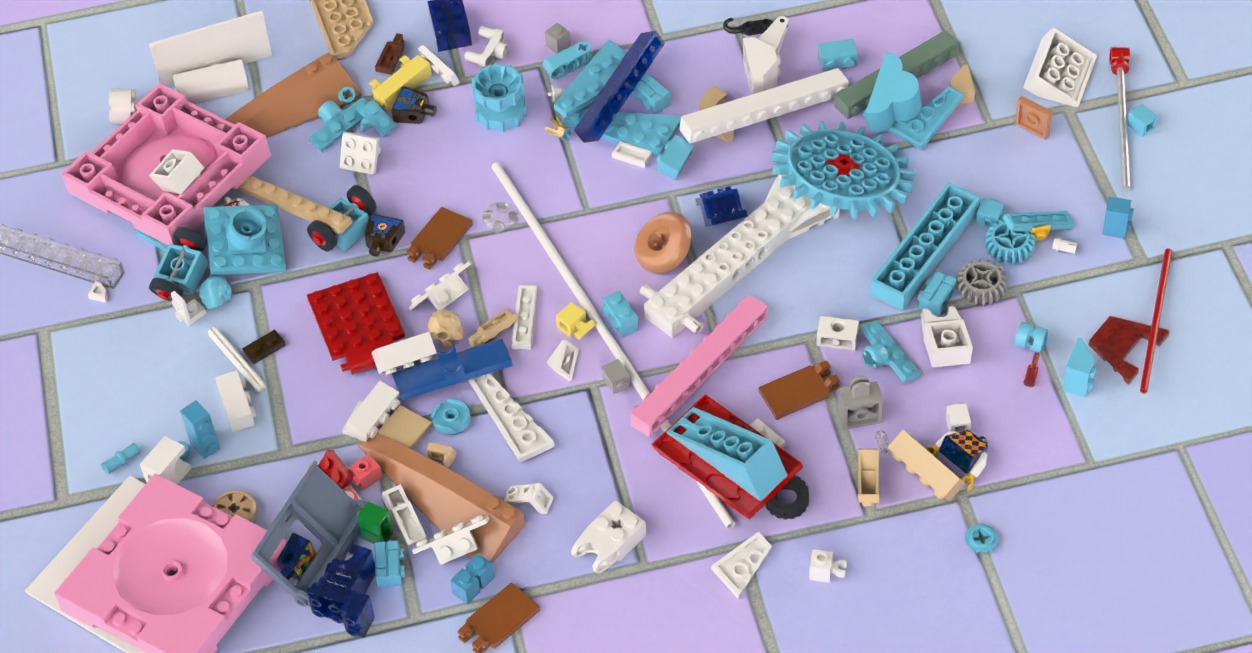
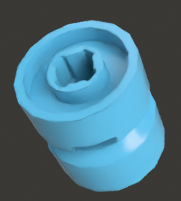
[1014,321,1049,354]

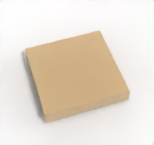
[377,405,432,449]

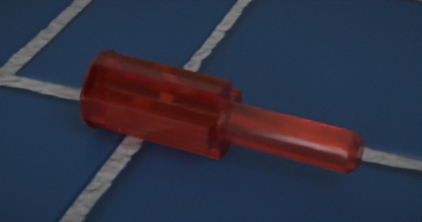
[1023,352,1040,387]

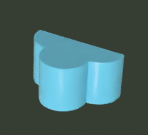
[866,52,922,133]

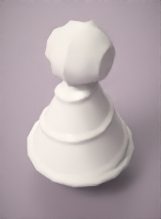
[547,85,566,102]

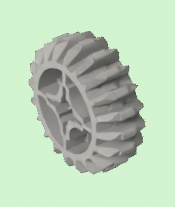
[956,259,1008,306]

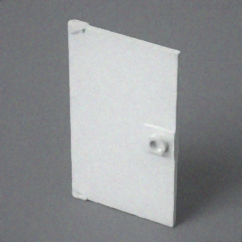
[149,11,273,87]

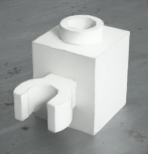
[809,549,847,583]

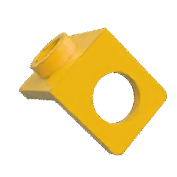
[1031,225,1051,240]

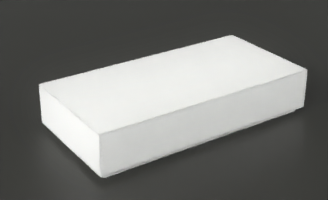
[612,141,653,168]

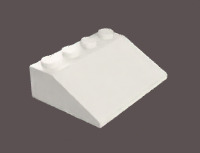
[1023,27,1097,107]

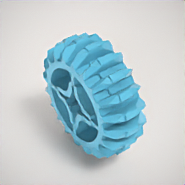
[984,220,1036,265]

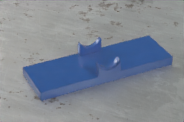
[392,339,513,401]

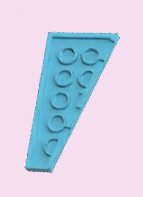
[554,39,645,118]
[563,109,681,157]

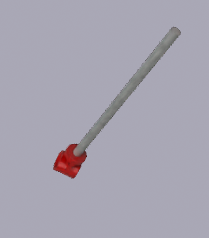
[1109,47,1131,191]

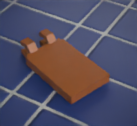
[407,207,473,270]
[758,361,840,420]
[458,582,540,653]

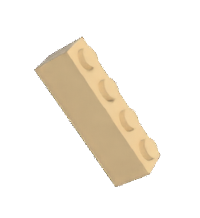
[887,430,966,501]

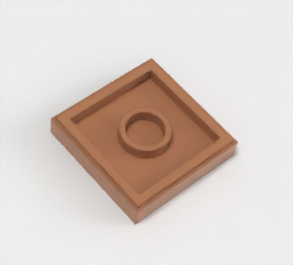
[1015,96,1053,139]

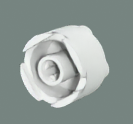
[109,89,138,124]

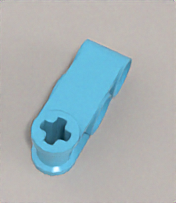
[542,41,592,80]

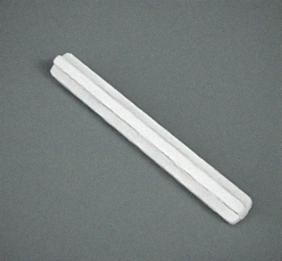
[208,327,266,392]

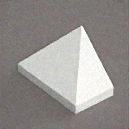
[546,339,579,381]

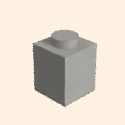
[545,23,571,54]
[601,359,630,394]

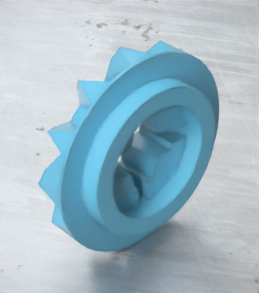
[965,524,998,554]

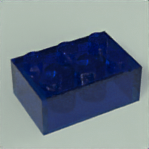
[427,0,472,52]

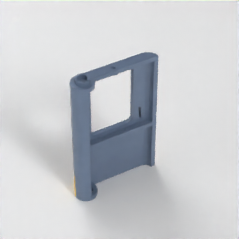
[251,460,367,607]

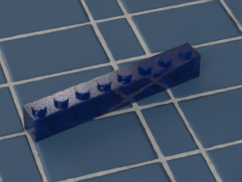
[574,31,665,143]

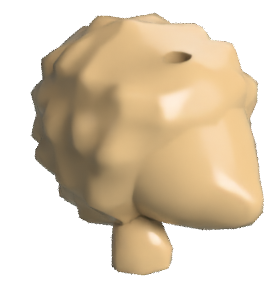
[427,309,465,348]

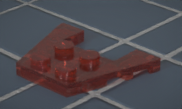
[1088,316,1170,385]

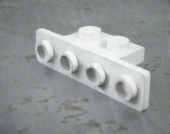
[409,261,471,310]
[412,514,489,565]

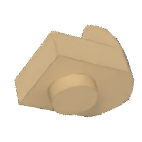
[427,442,456,468]

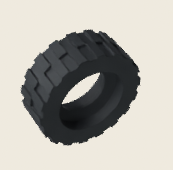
[766,476,809,520]

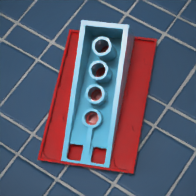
[652,394,803,520]

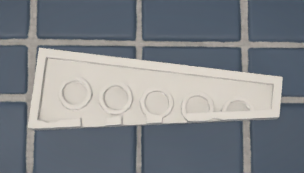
[468,373,555,463]

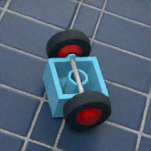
[307,185,377,252]
[149,227,209,301]

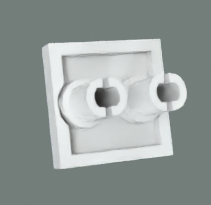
[339,132,381,175]

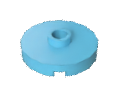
[431,399,471,434]

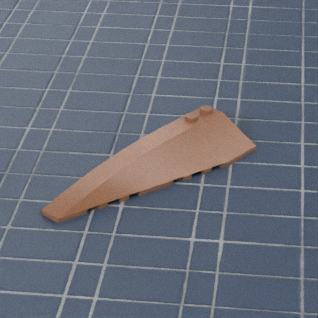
[225,52,362,138]
[358,434,525,563]

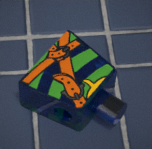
[277,532,316,581]

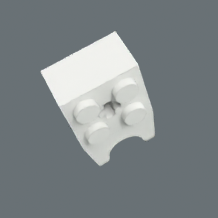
[921,306,973,367]
[571,500,647,574]

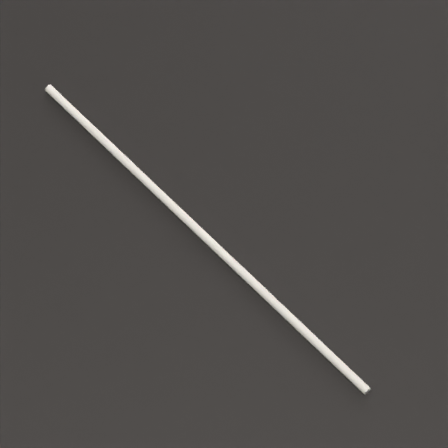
[492,162,735,529]

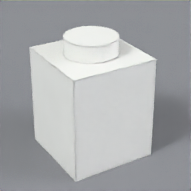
[946,403,971,435]

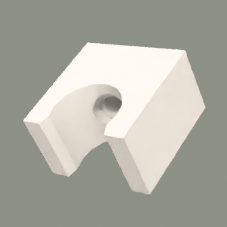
[140,436,192,485]

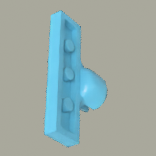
[309,97,368,152]
[860,321,921,383]

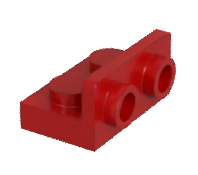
[309,450,353,489]

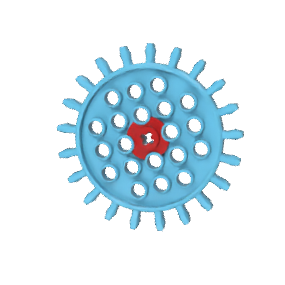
[771,121,915,219]

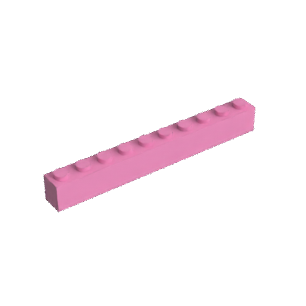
[630,295,768,437]

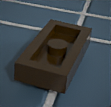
[242,329,286,365]

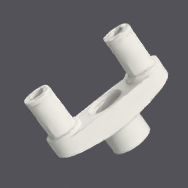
[464,26,509,68]

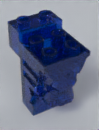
[306,544,375,638]

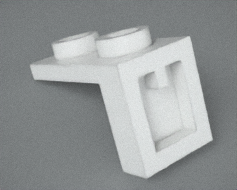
[171,291,207,326]
[504,483,554,514]

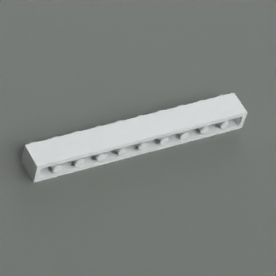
[680,68,849,144]

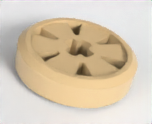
[213,490,257,522]

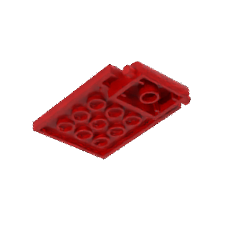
[306,272,405,375]

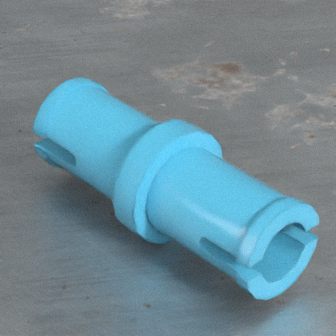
[101,442,141,474]

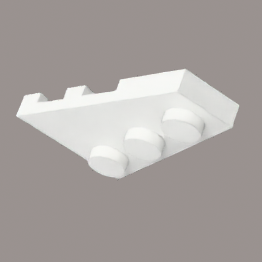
[711,531,772,599]

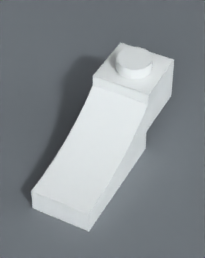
[382,484,426,547]

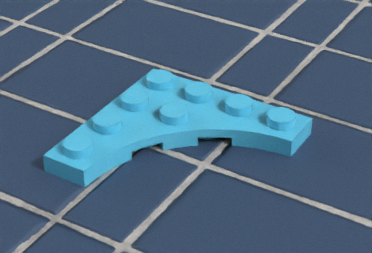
[862,86,964,150]

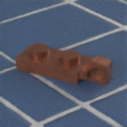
[375,33,405,75]

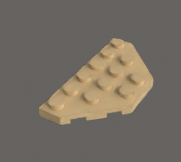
[309,0,374,60]

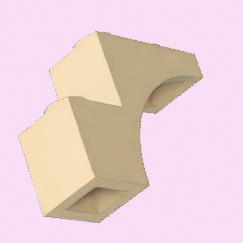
[858,448,879,506]

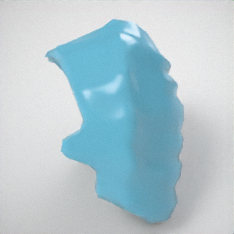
[199,275,231,309]

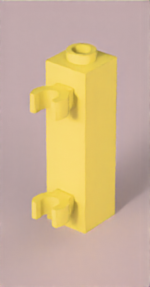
[369,55,432,111]

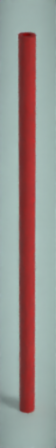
[1140,248,1172,394]

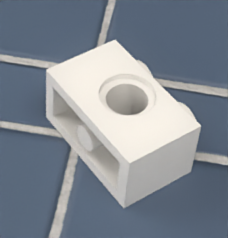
[817,316,859,351]

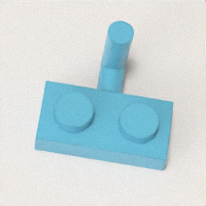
[359,100,397,137]

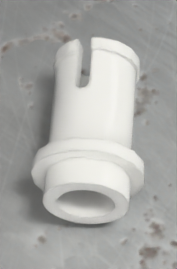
[1052,237,1077,254]

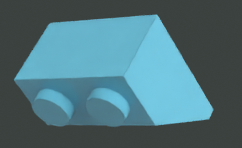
[1063,338,1097,397]

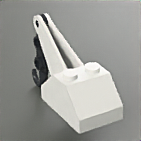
[723,16,788,95]

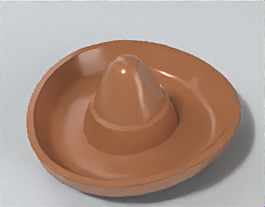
[634,212,691,273]

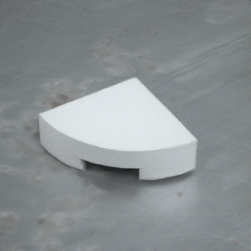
[88,281,108,303]

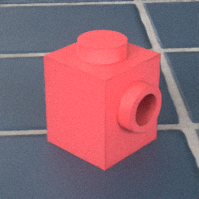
[349,454,382,490]

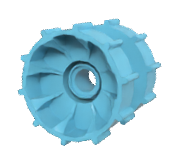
[471,63,527,132]

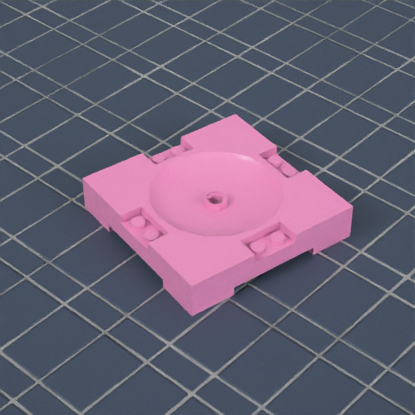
[61,83,271,246]
[54,474,289,653]

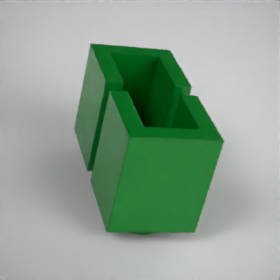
[357,502,393,544]

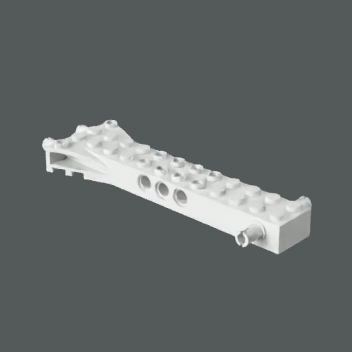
[640,175,839,338]

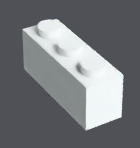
[372,332,436,375]
[215,370,256,432]
[346,381,400,442]

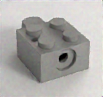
[838,376,883,430]

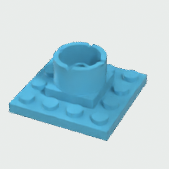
[203,205,286,275]

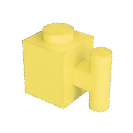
[556,302,596,340]

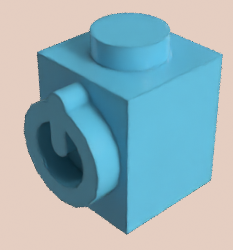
[976,198,1005,228]

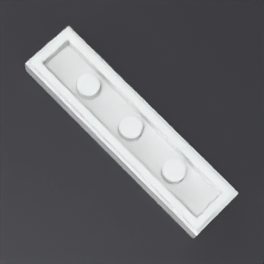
[512,285,538,350]

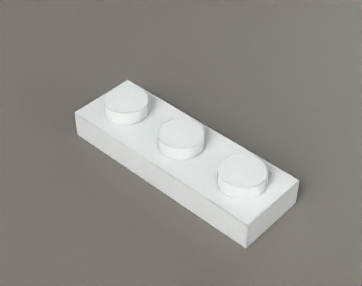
[418,45,460,87]

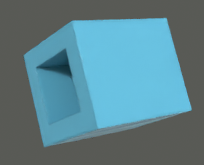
[1127,104,1158,137]

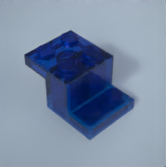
[695,186,748,227]

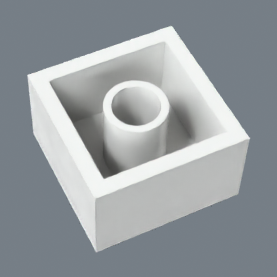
[149,149,204,194]

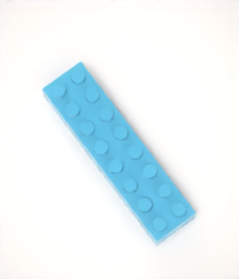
[870,182,981,311]

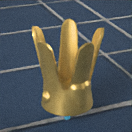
[544,117,571,141]

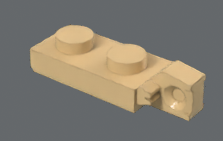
[468,310,518,348]

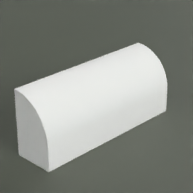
[173,59,249,104]

